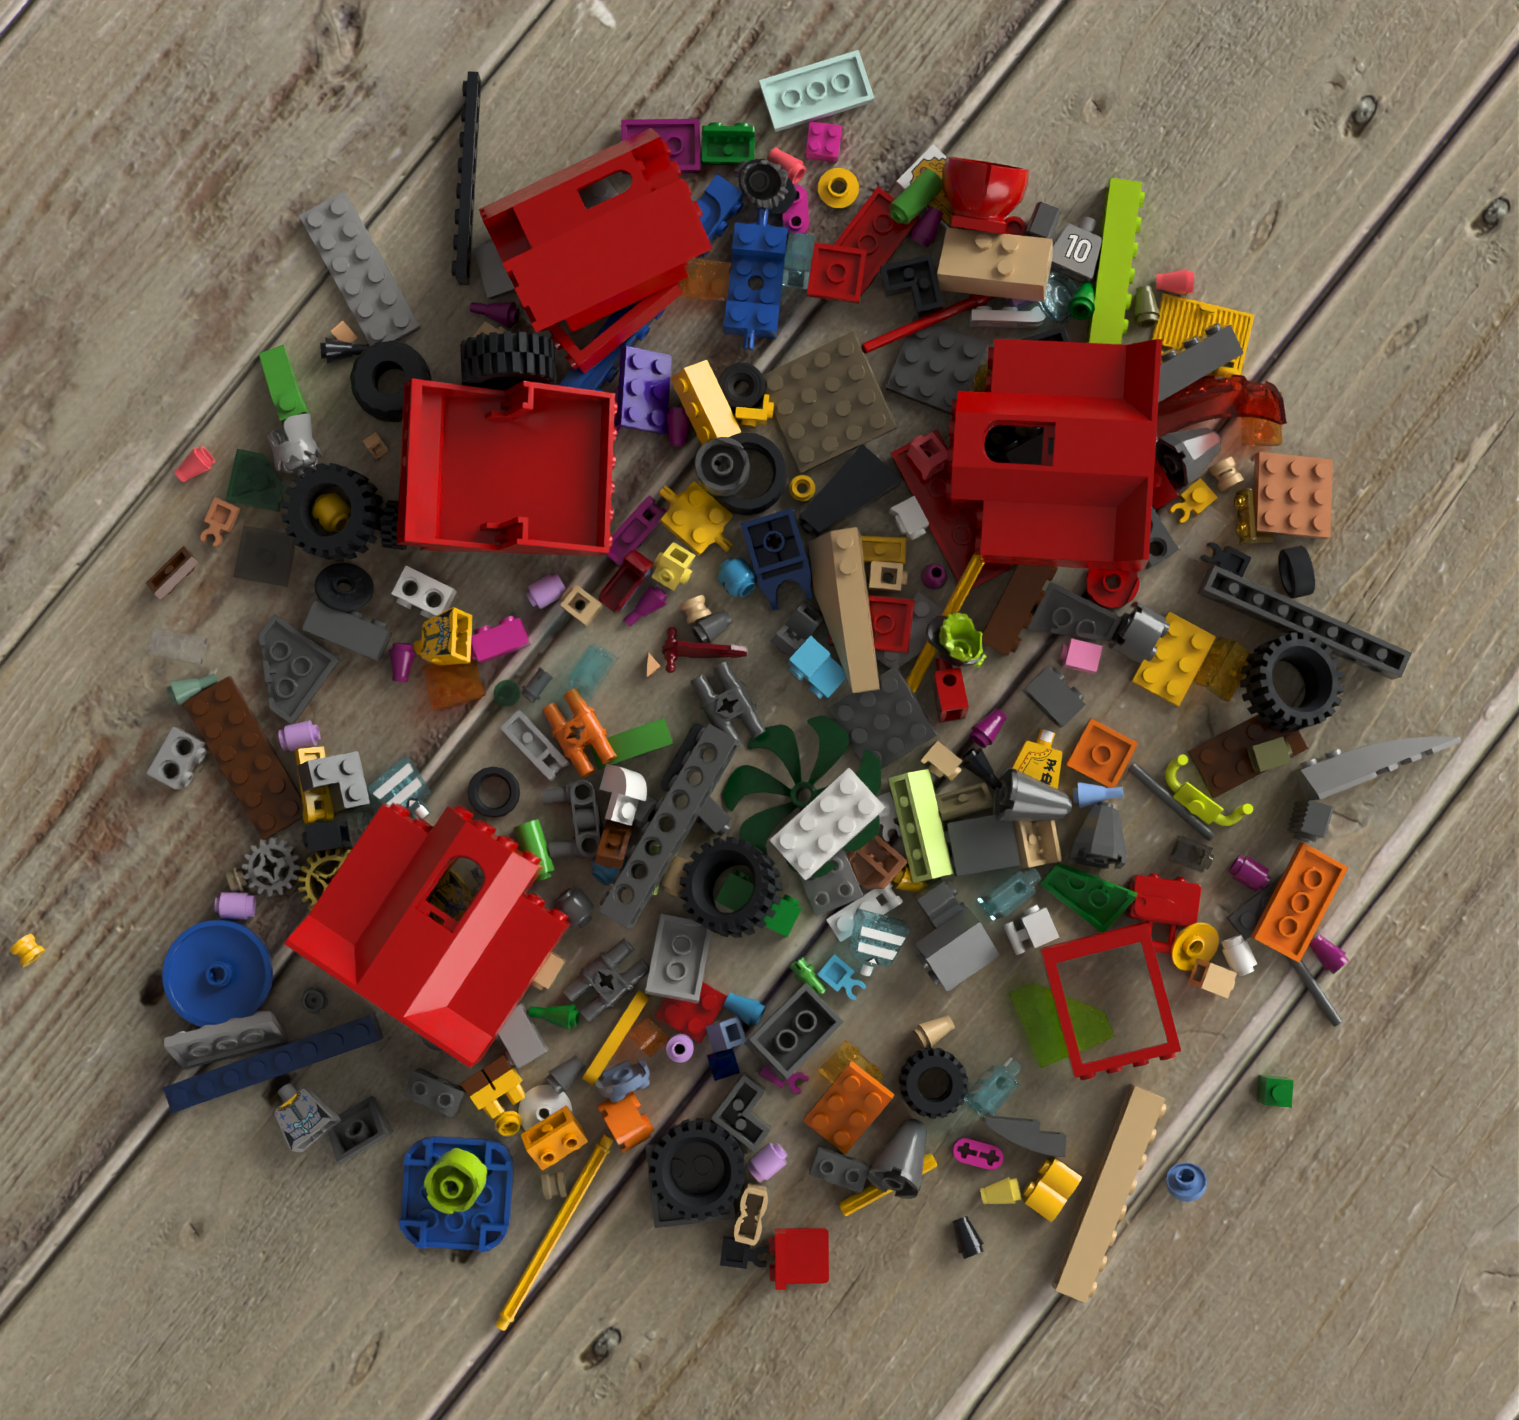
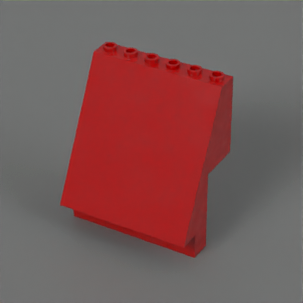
[397,379,618,556]

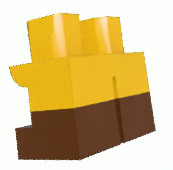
[460,1054,526,1119]

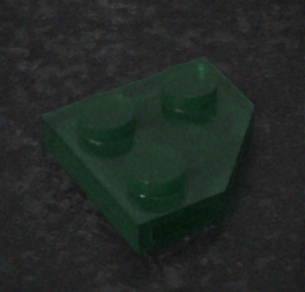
[225,449,285,512]

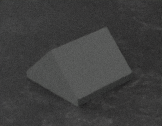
[328,1096,393,1165]

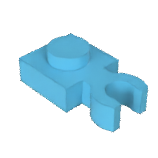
[817,954,866,1000]

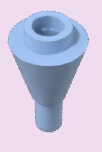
[1073,782,1124,808]

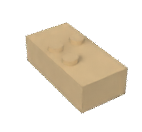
[937,228,1053,302]

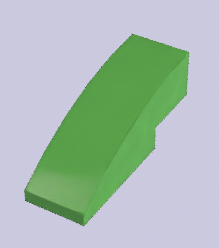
[590,718,674,770]

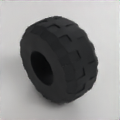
[350,340,432,423]

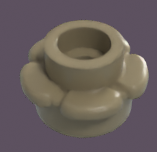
[226,867,248,893]

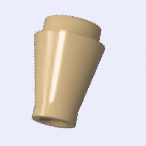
[913,1014,955,1049]

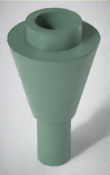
[166,674,218,705]

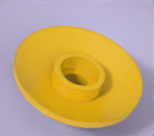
[1171,923,1219,971]

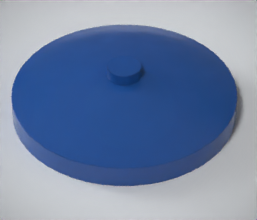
[162,920,273,1027]

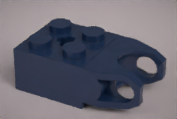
[740,508,814,611]

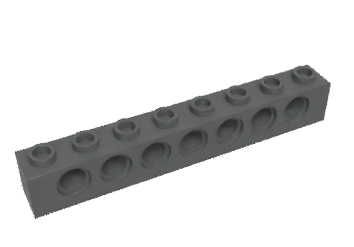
[1197,565,1412,680]
[598,724,741,930]

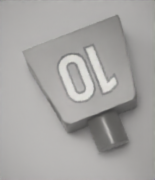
[1050,216,1102,283]

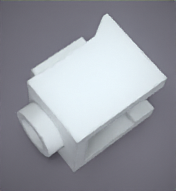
[889,496,929,540]

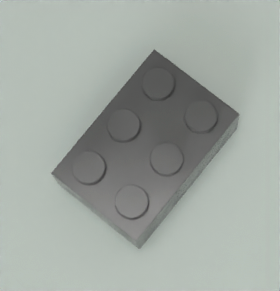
[744,983,843,1082]

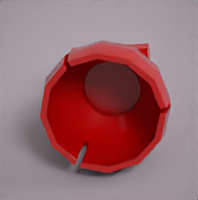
[942,157,1029,234]

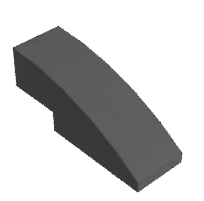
[983,1115,1067,1157]

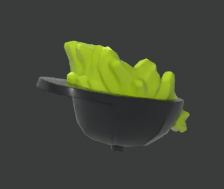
[926,612,987,667]

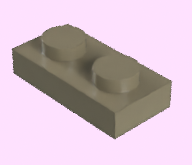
[935,782,993,821]

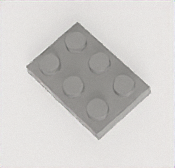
[645,914,712,1003]

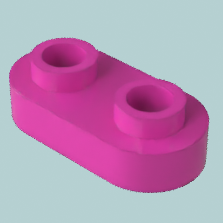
[782,184,809,239]

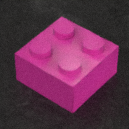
[805,121,842,163]

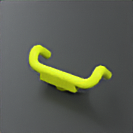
[1165,754,1253,826]

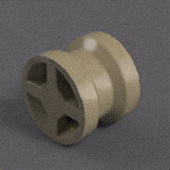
[541,1170,568,1201]

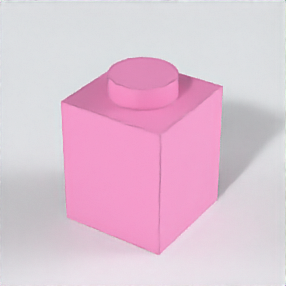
[1059,639,1103,674]

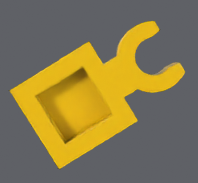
[1168,478,1218,524]

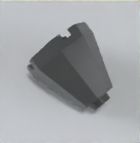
[1155,427,1221,490]
[1068,802,1127,869]

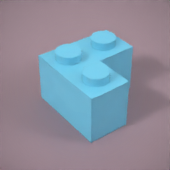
[788,636,847,700]

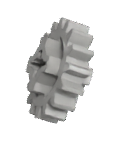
[242,838,302,896]

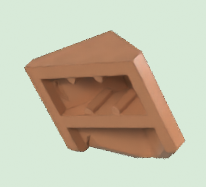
[846,835,908,890]

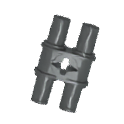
[691,661,766,746]
[563,938,650,1023]

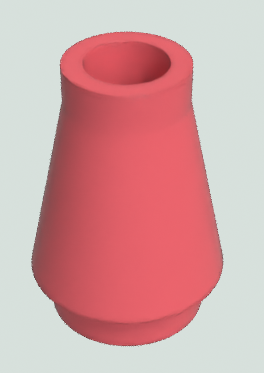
[767,147,806,184]
[1156,269,1194,296]
[174,446,215,483]

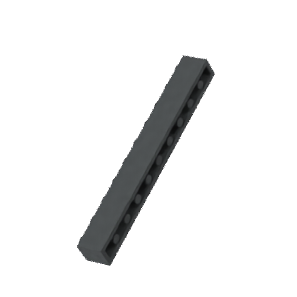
[997,323,1244,465]

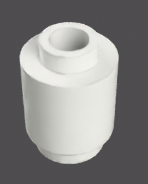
[1221,934,1257,977]

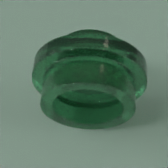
[494,680,521,707]

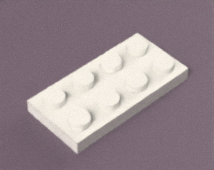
[770,768,886,881]

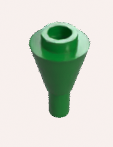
[529,1004,580,1031]

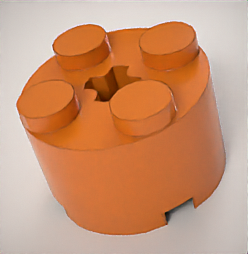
[596,1091,655,1153]

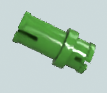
[789,956,827,996]

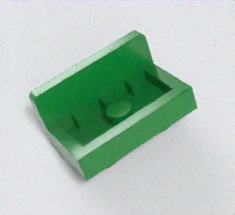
[702,122,755,166]

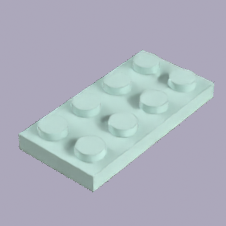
[759,50,875,132]

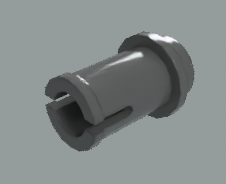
[521,667,553,703]

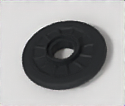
[314,563,374,612]

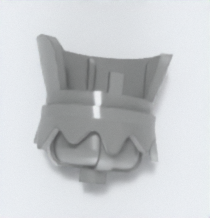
[267,413,323,476]

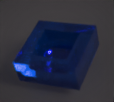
[707,1048,740,1081]

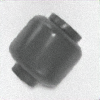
[554,888,594,928]

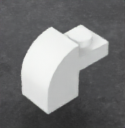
[599,764,647,826]

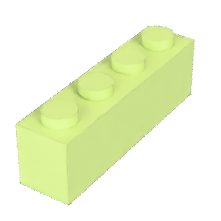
[888,769,954,883]

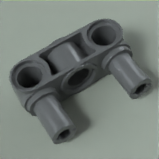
[542,780,602,859]

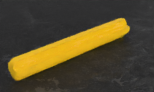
[839,1153,937,1216]

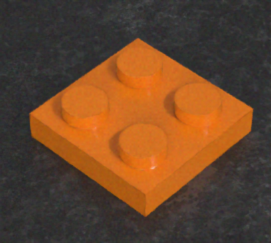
[1065,718,1138,788]

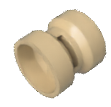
[1208,457,1244,492]

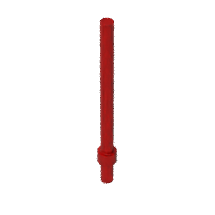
[861,294,997,354]

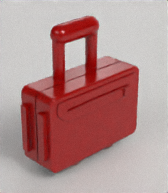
[1126,873,1202,954]

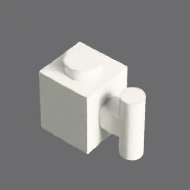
[1003,905,1059,955]

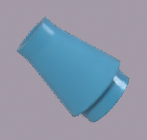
[724,992,766,1026]

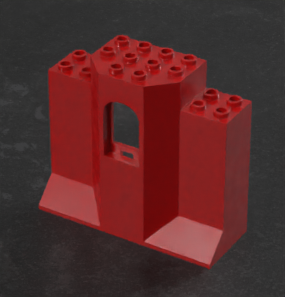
[946,339,1162,572]
[284,803,571,1068]

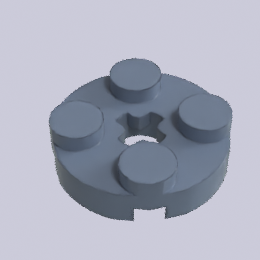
[596,1059,650,1102]

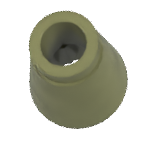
[1134,286,1160,328]

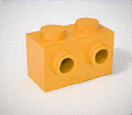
[520,1105,588,1171]

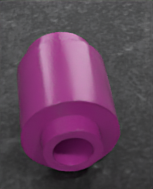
[1228,854,1271,892]

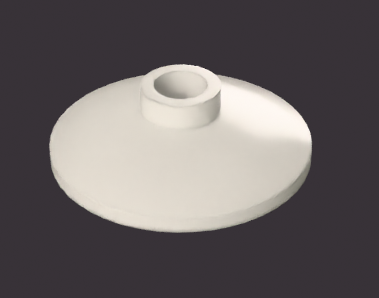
[518,1085,572,1131]

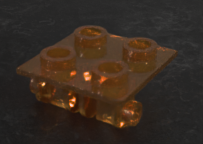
[423,656,486,711]

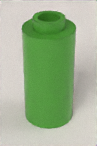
[889,169,942,224]
[513,819,555,882]

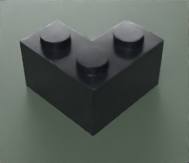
[880,254,943,316]

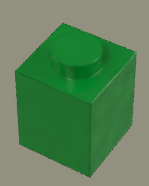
[1257,1075,1294,1108]

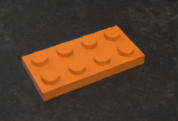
[1250,842,1349,963]

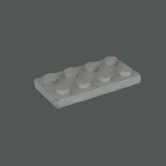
[164,1011,288,1070]

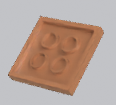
[1252,452,1333,539]

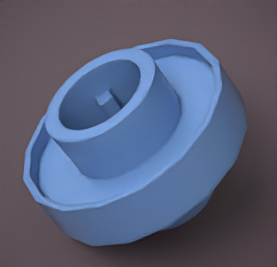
[1166,1162,1207,1202]

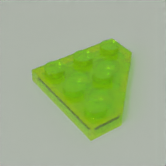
[1009,982,1116,1068]

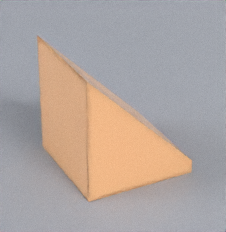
[331,321,358,343]
[363,432,389,460]
[647,652,661,678]

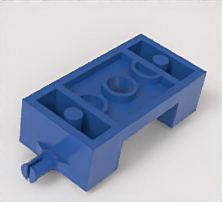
[724,207,788,350]

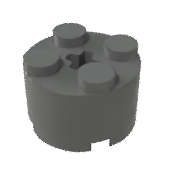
[695,437,750,496]
[1109,601,1170,663]

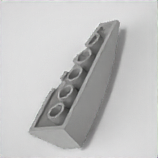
[1294,737,1462,800]

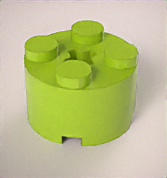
[424,1148,487,1214]

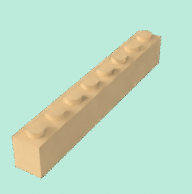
[1052,1084,1166,1303]

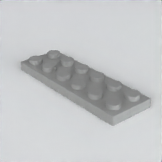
[299,191,421,346]

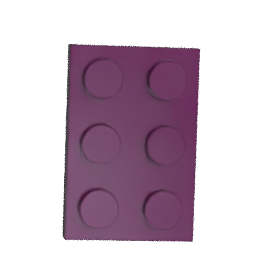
[621,119,701,174]

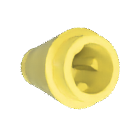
[980,1177,1022,1205]

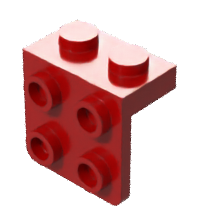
[769,1228,829,1290]

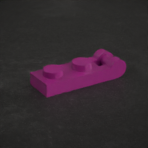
[605,495,667,567]

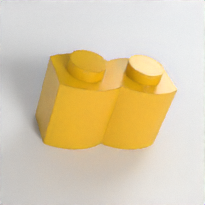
[1022,1157,1082,1223]

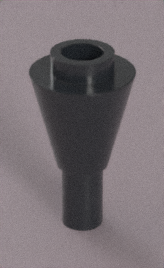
[320,337,369,364]
[962,748,1002,790]

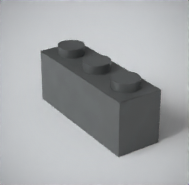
[302,600,392,662]

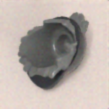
[734,159,797,215]

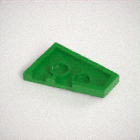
[1040,862,1138,933]

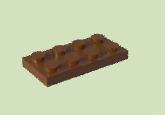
[1187,702,1309,798]

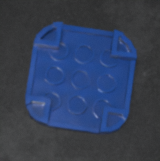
[399,1136,514,1252]

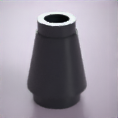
[952,1216,984,1259]

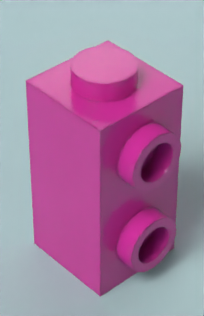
[471,616,531,664]

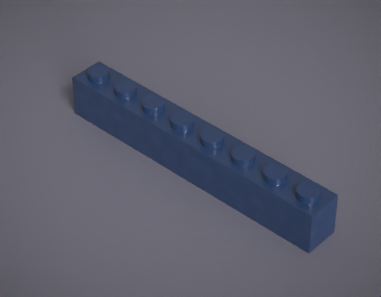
[163,1013,384,1114]

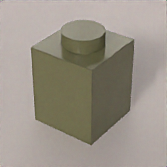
[1246,737,1292,773]

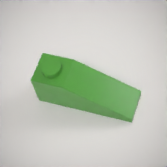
[259,345,312,424]

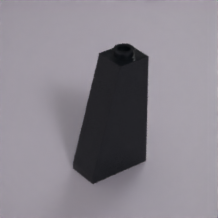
[799,444,902,537]

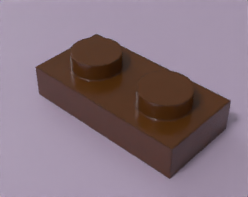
[146,546,199,600]

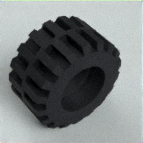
[899,1048,969,1119]

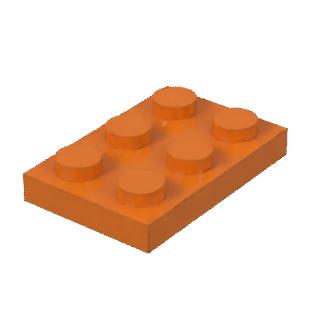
[803,1061,894,1154]

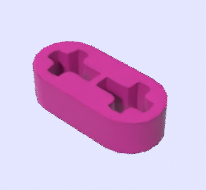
[952,1137,1003,1170]

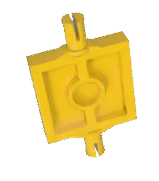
[659,481,734,556]

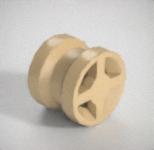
[680,595,712,625]

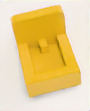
[735,394,774,428]

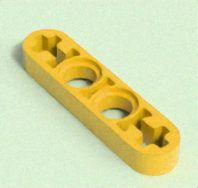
[582,990,650,1086]

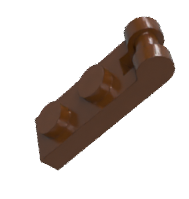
[595,819,634,869]

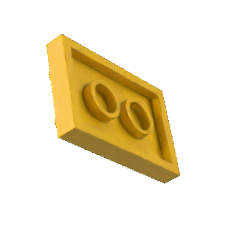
[1130,611,1216,707]

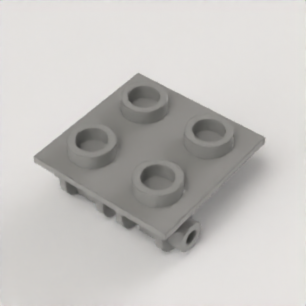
[798,849,864,916]

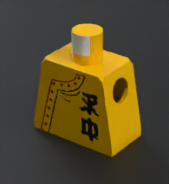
[1010,729,1062,789]

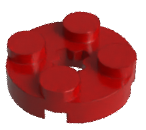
[1085,569,1140,609]

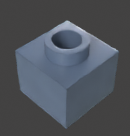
[706,1016,746,1052]

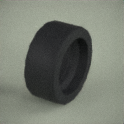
[1278,545,1315,599]
[467,766,520,818]

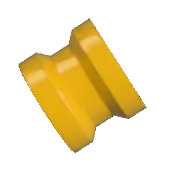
[9,933,45,967]

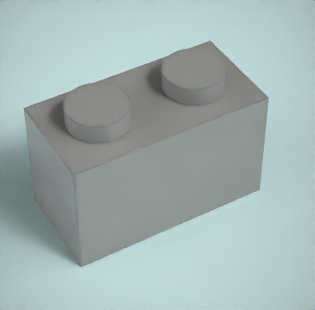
[496,1003,549,1068]

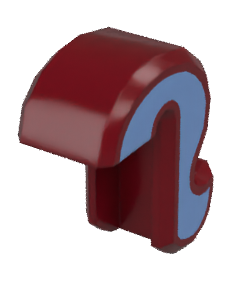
[598,550,653,614]

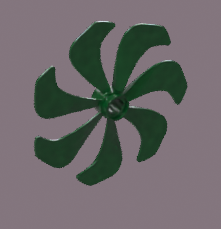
[723,716,881,878]

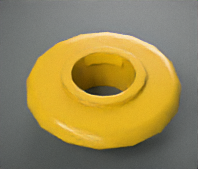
[818,168,859,208]

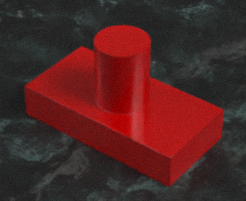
[1152,456,1179,510]

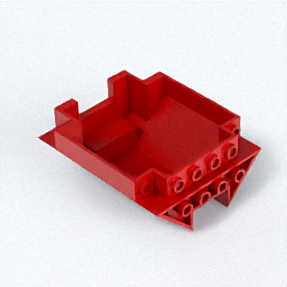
[479,128,713,333]

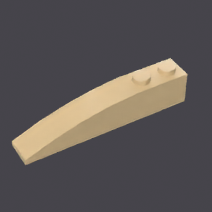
[808,527,880,694]

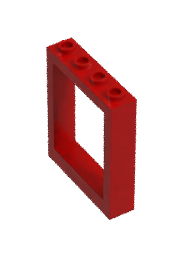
[517,282,683,374]
[1039,922,1181,1080]

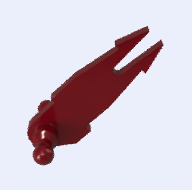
[662,627,747,673]

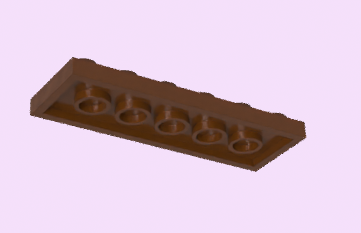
[183,676,303,840]

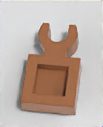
[200,497,241,548]

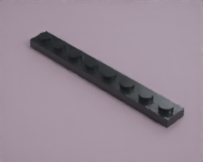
[451,71,482,285]

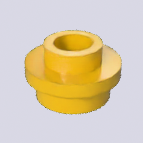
[789,475,815,502]
[494,1111,522,1136]

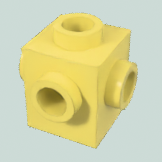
[652,542,696,591]

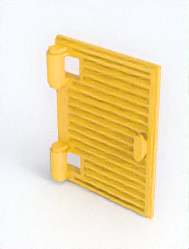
[1151,293,1254,383]

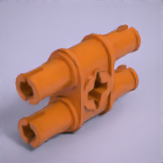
[542,688,617,778]

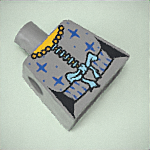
[274,1083,341,1153]

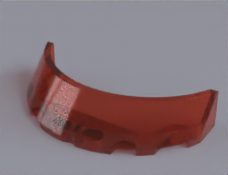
[1156,375,1287,442]

